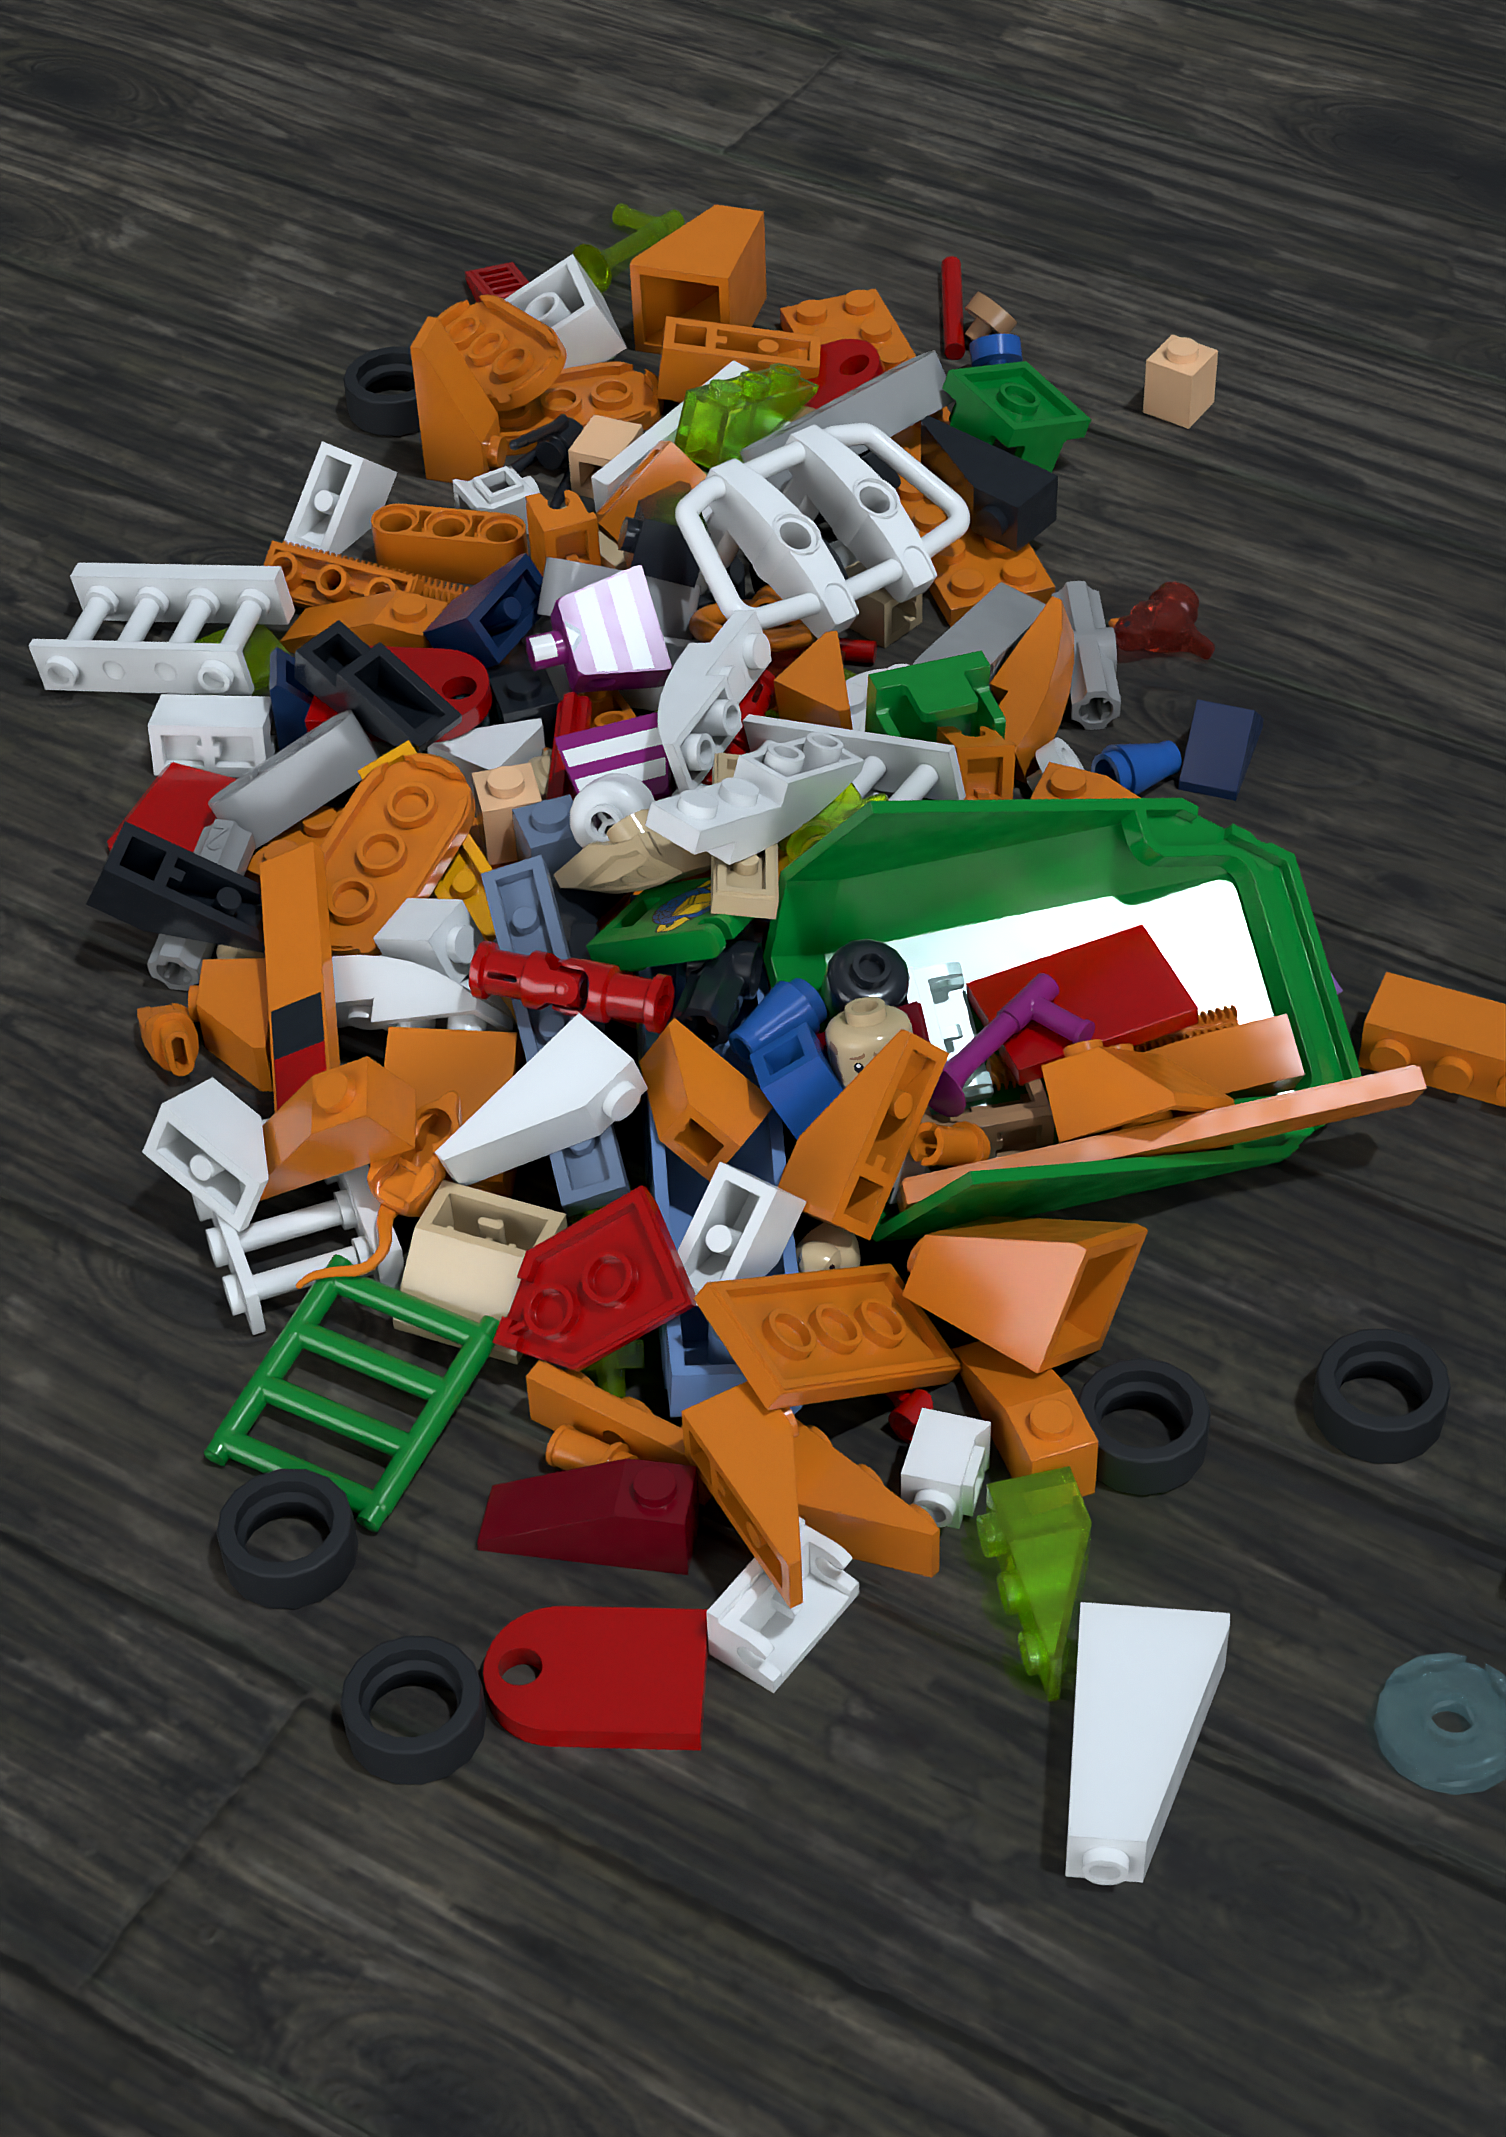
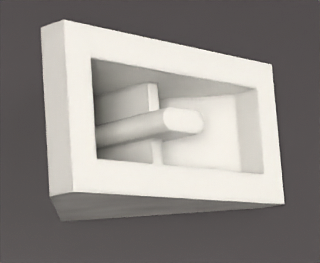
[427,718,545,801]

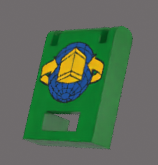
[586,877,755,972]

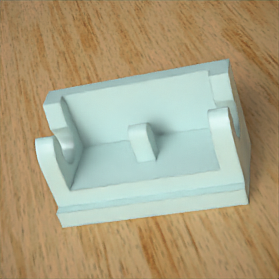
[904,962,994,1110]

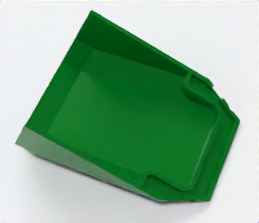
[763,798,1362,1242]

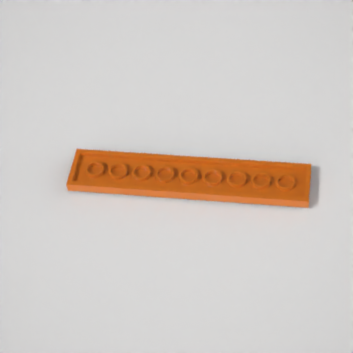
[780,288,1055,628]

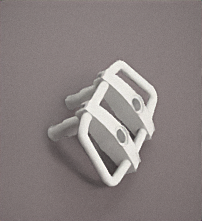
[675,422,970,639]

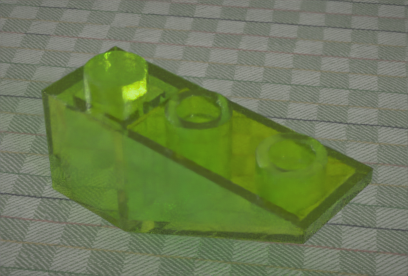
[674,363,819,469]
[977,1466,1092,1702]

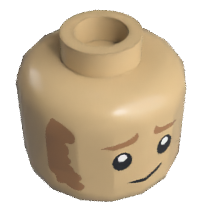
[825,997,913,1089]

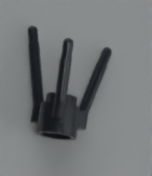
[509,414,584,509]

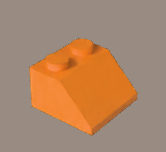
[1041,1039,1235,1143]

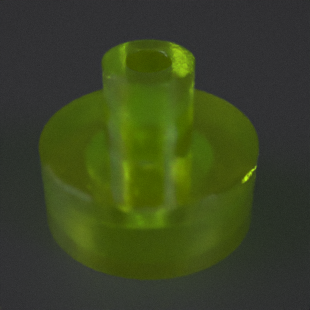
[580,1340,645,1398]

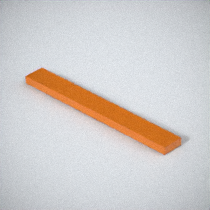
[896,1065,1426,1213]

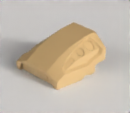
[553,809,711,894]

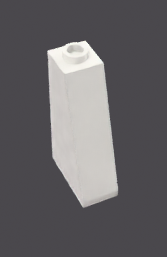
[1065,1602,1230,1885]

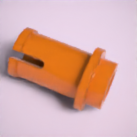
[909,1121,991,1168]
[546,1424,639,1470]

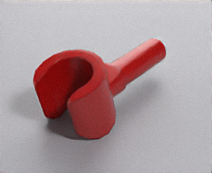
[883,1389,933,1444]

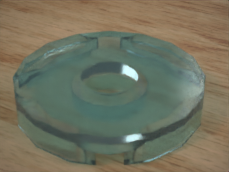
[1374,1652,1506,1795]

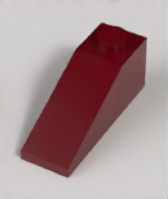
[477,1458,701,1575]

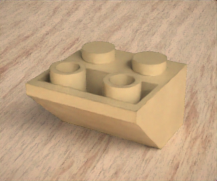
[393,1180,567,1364]

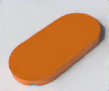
[436,295,567,412]
[497,361,664,456]
[319,753,475,956]

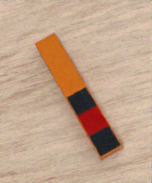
[259,841,340,1113]

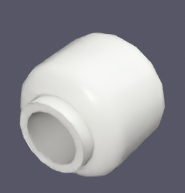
[570,773,655,848]

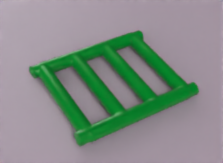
[204,1254,500,1532]

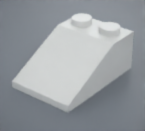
[504,254,627,369]

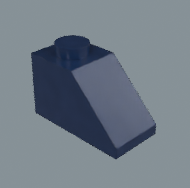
[423,553,543,668]

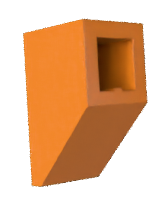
[639,1018,773,1182]

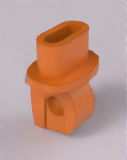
[137,1003,199,1076]

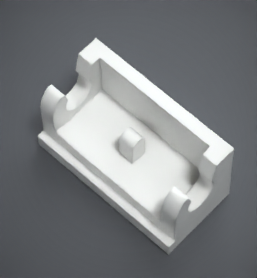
[148,694,277,777]
[706,1517,859,1693]

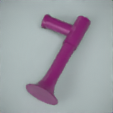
[928,973,1095,1117]

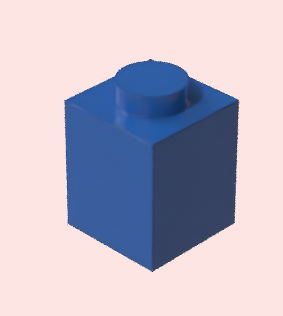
[749,1022,844,1140]

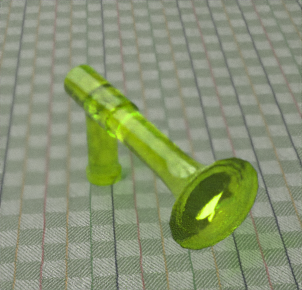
[572,203,685,293]

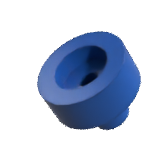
[969,334,1023,367]

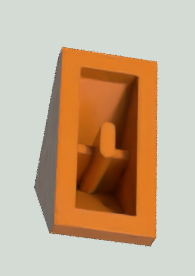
[773,630,853,730]

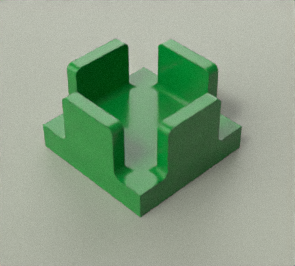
[942,361,1092,473]
[865,650,1006,800]

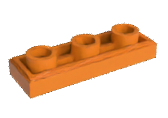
[263,540,425,609]
[526,1360,712,1506]

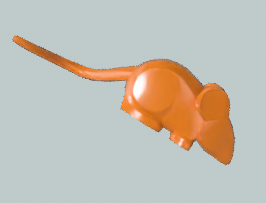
[295,1091,462,1289]

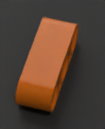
[371,504,529,585]

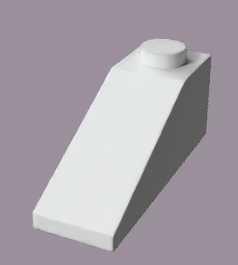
[435,1013,648,1186]

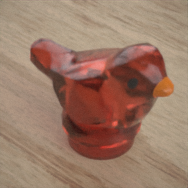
[1108,582,1215,660]

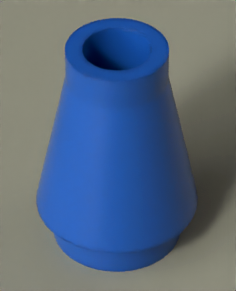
[1091,740,1182,795]
[728,978,827,1066]

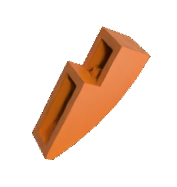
[989,596,1074,784]
[1144,1014,1305,1100]

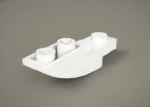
[657,610,772,793]
[645,732,865,865]
[332,955,514,1032]

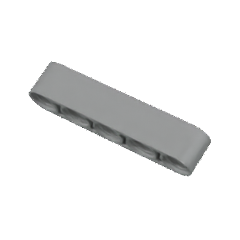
[739,350,955,493]
[913,582,1046,691]

